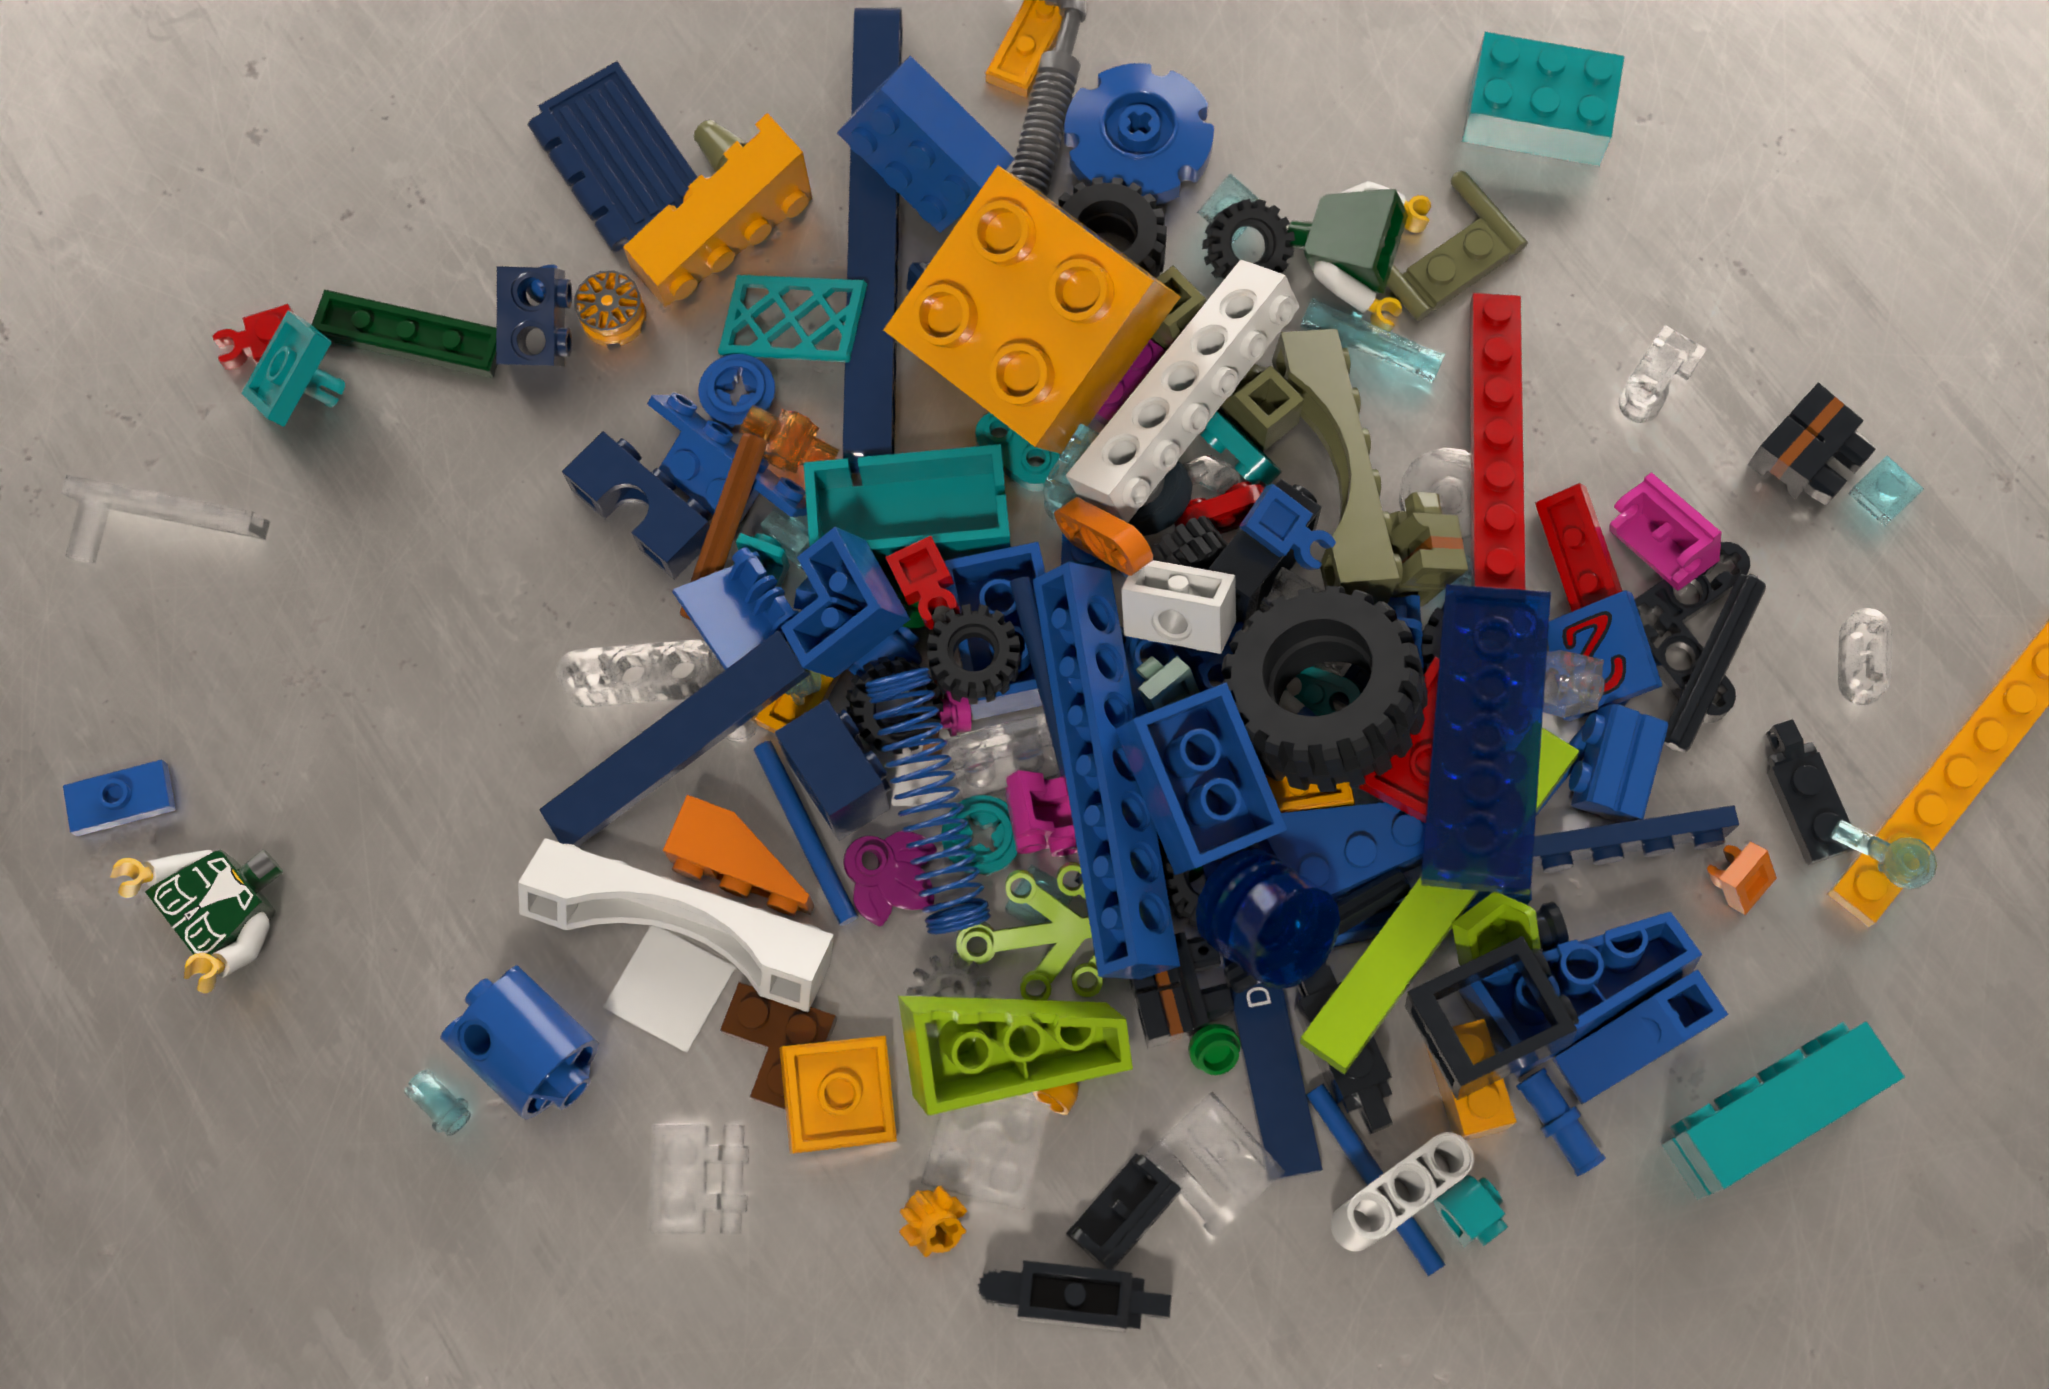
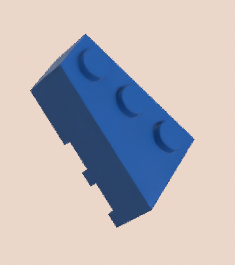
[1257,802,1442,921]

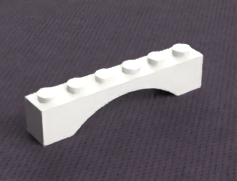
[518,838,834,1012]

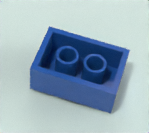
[837,55,1015,233]
[944,542,1046,720]
[1115,682,1288,875]

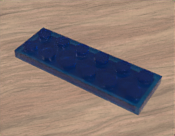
[1421,584,1551,895]

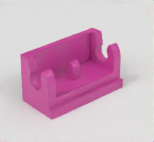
[1610,472,1722,591]

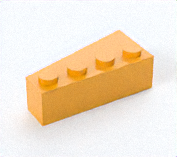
[623,113,813,308]

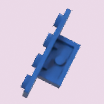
[647,392,807,525]

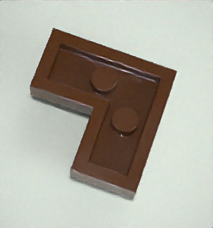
[720,982,837,1112]

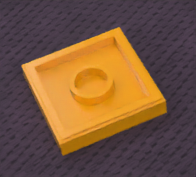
[779,1035,897,1154]

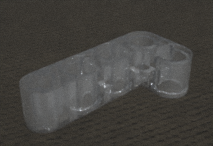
[556,639,759,742]

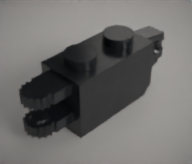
[1293,950,1393,1135]
[977,1260,1172,1332]

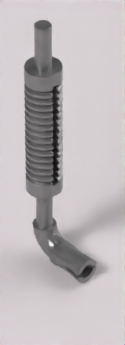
[1010,0,1087,196]

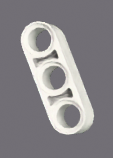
[1331,1132,1474,1251]

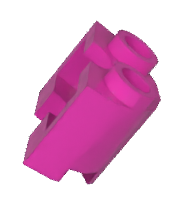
[1005,770,1078,857]

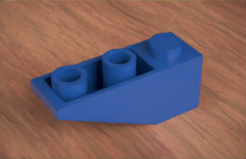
[1552,969,1729,1105]

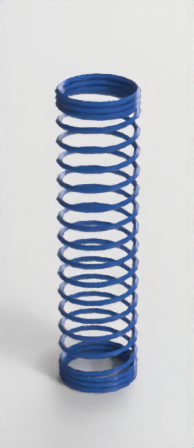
[865,667,991,935]

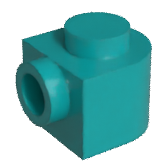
[1433,1174,1508,1248]

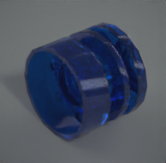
[1195,849,1340,990]

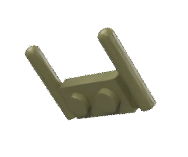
[1387,171,1528,322]

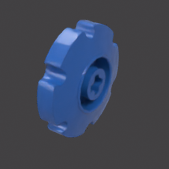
[1064,63,1214,205]

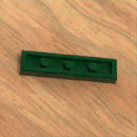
[311,289,498,378]

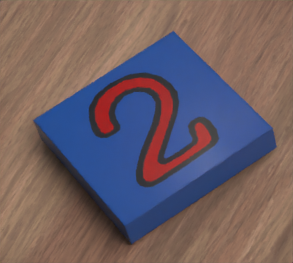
[1541,590,1663,722]

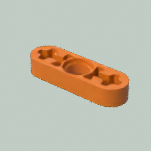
[1054,497,1153,576]

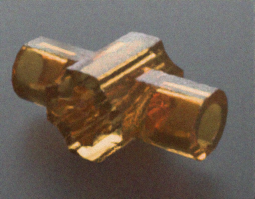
[739,404,840,473]

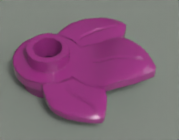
[843,831,937,927]

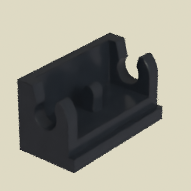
[1066,1153,1182,1270]

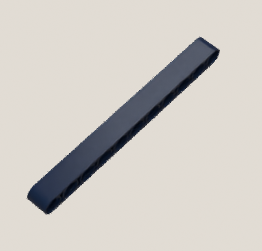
[843,8,903,474]

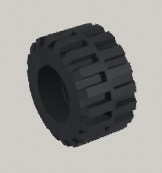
[1058,177,1167,278]

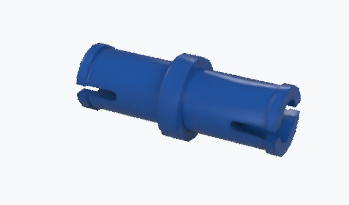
[1516,1067,1606,1177]

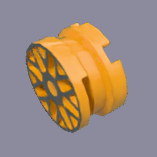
[574,270,646,347]

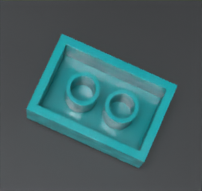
[1461,32,1625,166]

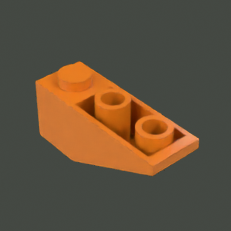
[663,795,814,917]

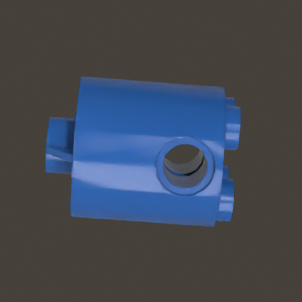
[440,965,599,1120]

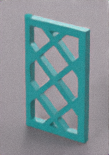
[718,275,867,363]

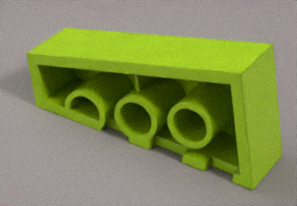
[898,996,1133,1116]

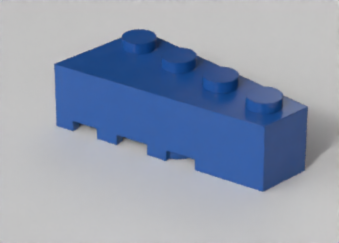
[1459,911,1702,1078]

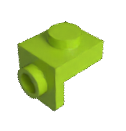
[1452,891,1541,966]

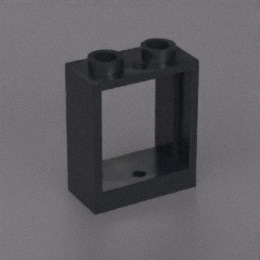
[1208,478,1322,631]
[1405,936,1579,1100]

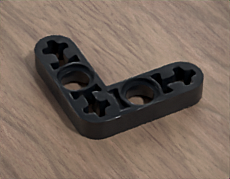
[1635,542,1750,723]

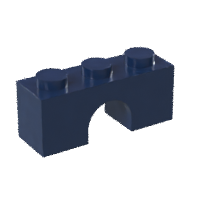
[562,431,711,580]

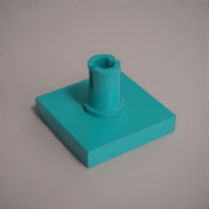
[241,311,345,427]

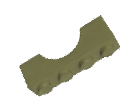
[1152,265,1304,452]

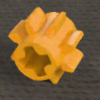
[899,1185,967,1257]

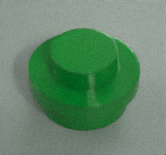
[1188,1024,1240,1075]

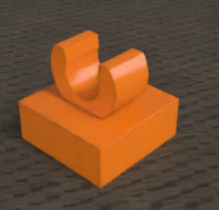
[1706,841,1777,915]

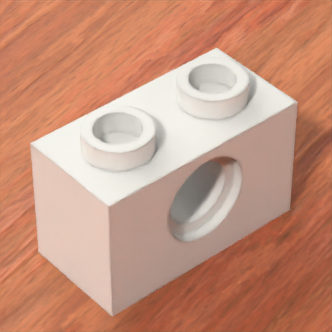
[1121,560,1236,654]

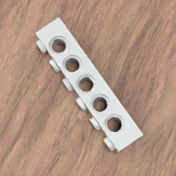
[1065,260,1300,523]

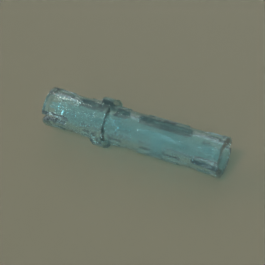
[1300,298,1446,383]

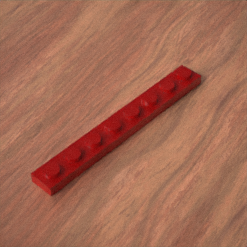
[1470,293,1526,644]

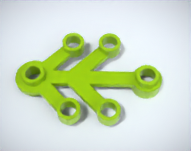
[956,862,1103,1000]

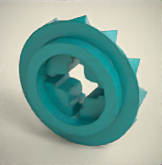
[941,795,1018,877]

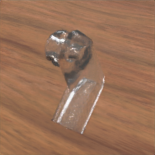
[1182,455,1241,494]

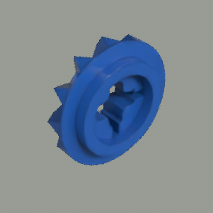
[698,354,776,429]

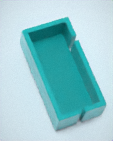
[803,444,1011,568]
[1661,1021,1905,1200]

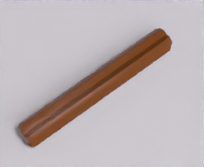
[680,433,767,620]

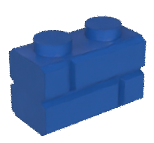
[1569,704,1669,823]

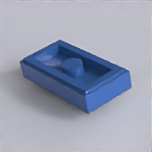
[63,759,176,837]

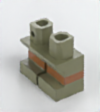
[1389,492,1468,607]

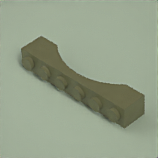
[1272,329,1403,605]

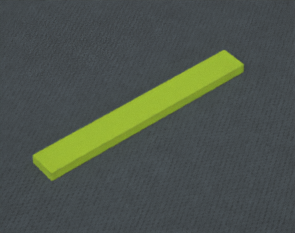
[1300,723,1579,1074]

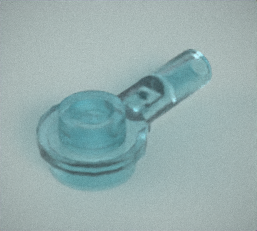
[1831,820,1937,890]

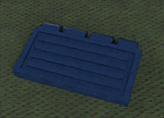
[528,61,698,252]

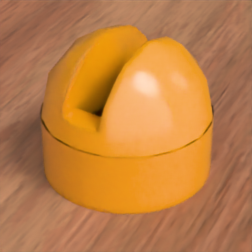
[1032,1082,1079,1115]

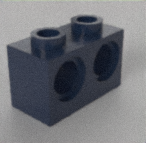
[496,266,572,367]

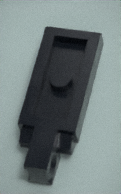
[1766,719,1861,865]

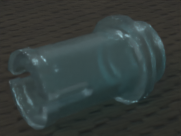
[404,1069,471,1136]

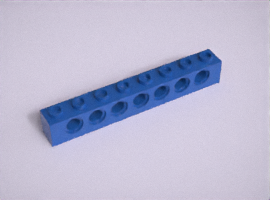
[1033,562,1180,979]

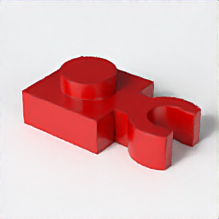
[212,304,294,370]
[886,536,960,630]

